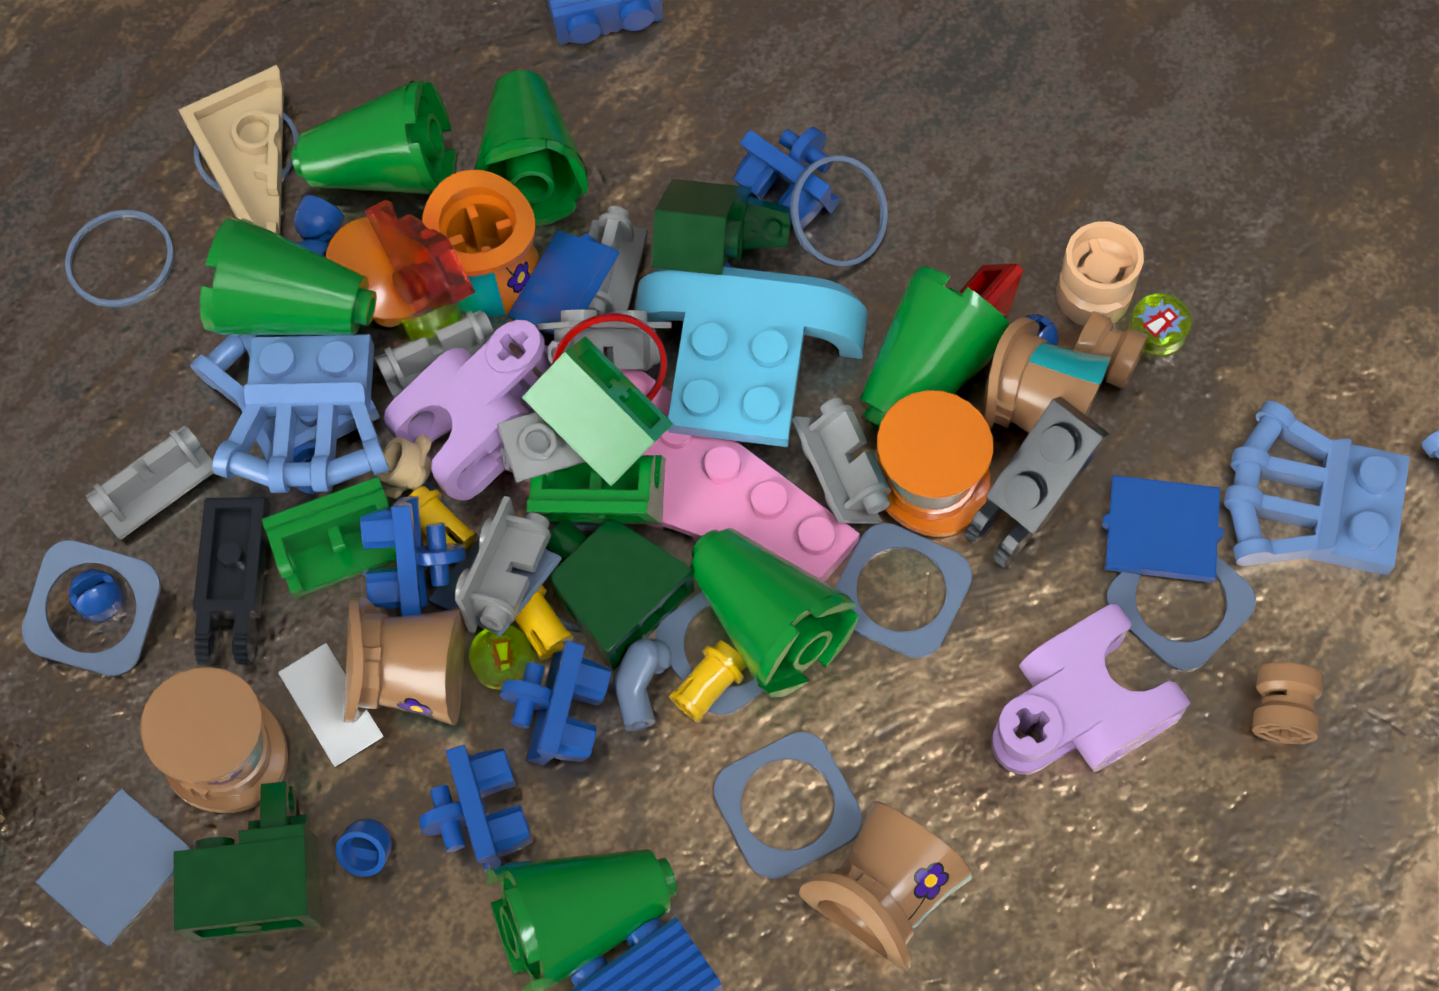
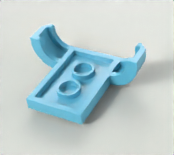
[634,267,868,447]

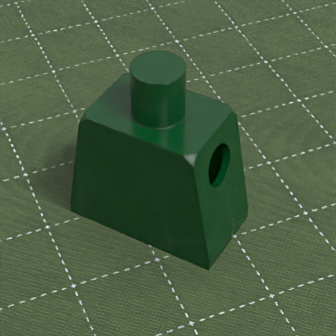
[546,519,695,671]

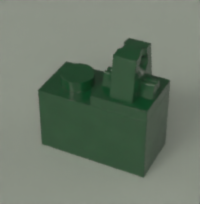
[651,179,791,275]
[174,781,322,942]

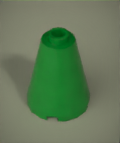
[474,70,588,226]
[292,80,457,194]
[200,218,377,335]
[858,266,1010,431]
[690,528,859,698]
[486,849,677,991]

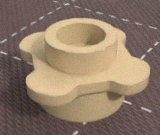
[378,435,432,499]

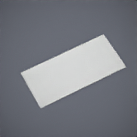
[278,643,384,767]

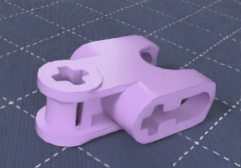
[384,320,551,501]
[991,604,1191,775]

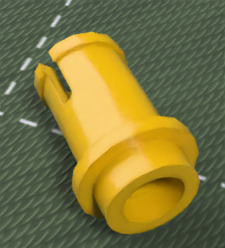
[408,486,478,550]
[515,585,574,660]
[669,640,746,723]

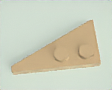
[179,65,284,235]

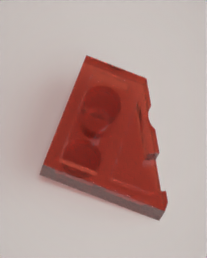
[364,200,476,312]

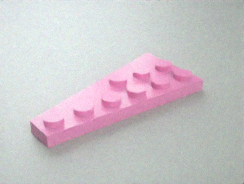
[505,347,860,582]

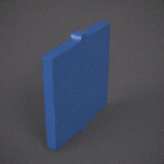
[507,230,620,336]
[1102,475,1224,583]

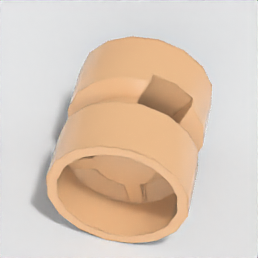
[1056,221,1144,326]

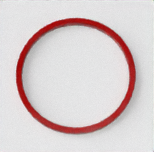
[551,313,667,401]

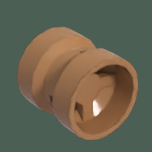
[1074,311,1149,389]
[1252,662,1324,744]

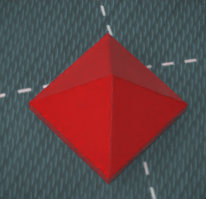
[959,264,1023,316]

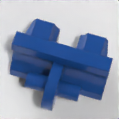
[733,127,841,229]
[360,496,466,616]
[500,640,611,766]
[419,745,533,874]

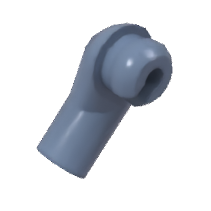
[613,637,672,731]

